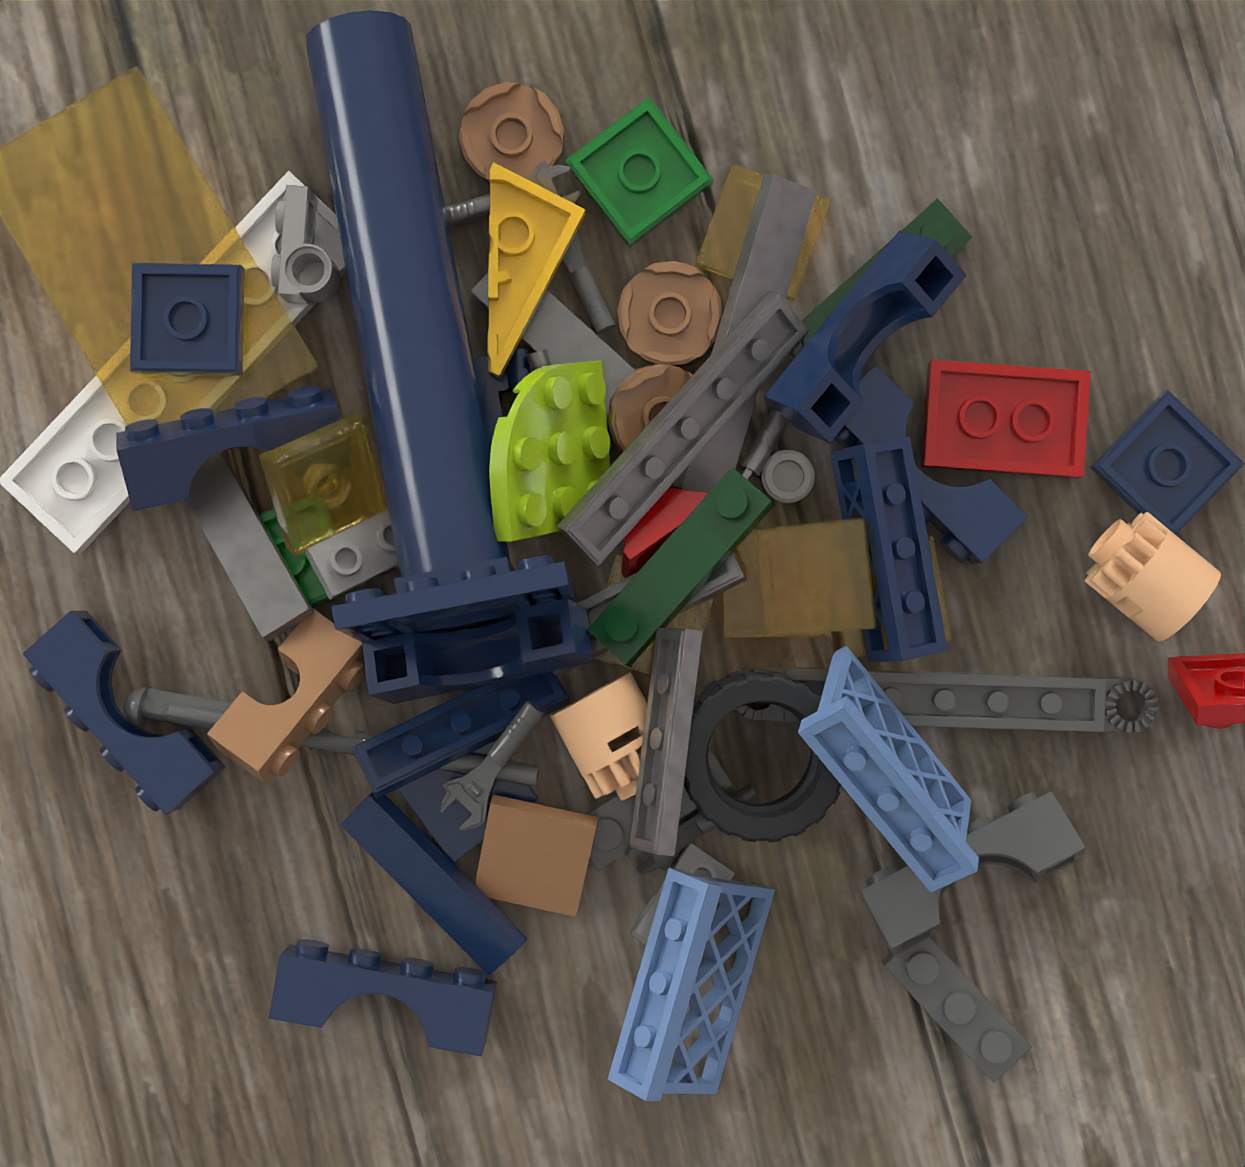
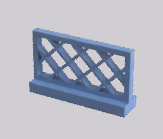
[798,645,979,893]
[607,868,775,1101]

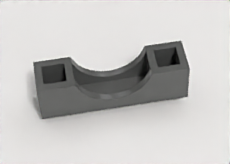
[860,791,1086,957]

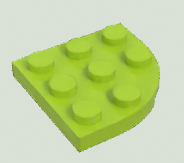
[489,360,610,542]

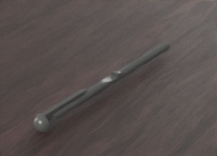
[123,687,539,787]

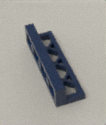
[830,436,948,662]

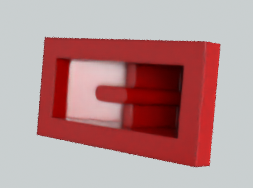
[621,488,708,579]

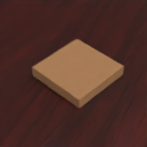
[475,794,598,917]

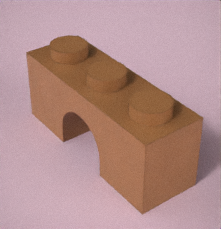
[207,608,366,786]

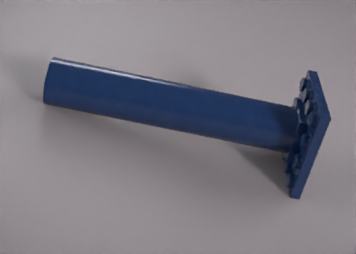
[306,10,578,642]

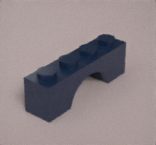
[764,230,966,443]
[834,365,1028,564]
[116,386,349,511]
[362,598,594,704]
[23,611,226,815]
[269,939,497,1057]

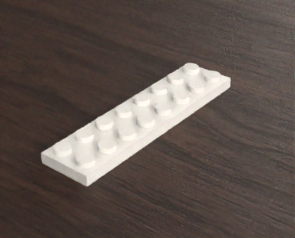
[0,171,346,554]

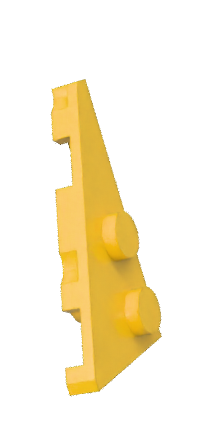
[487,162,585,379]

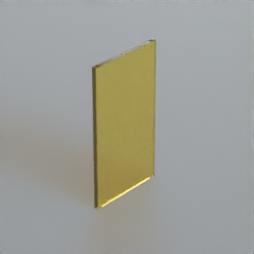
[0,66,319,425]

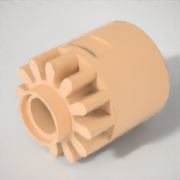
[1085,512,1221,642]
[550,672,648,801]

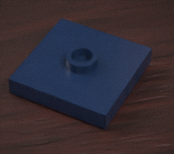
[130,263,245,376]
[1090,390,1245,535]
[398,741,539,863]

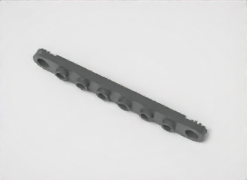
[736,666,1159,733]

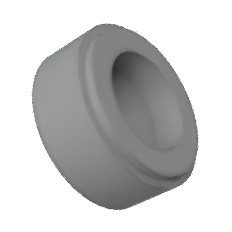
[760,450,815,504]

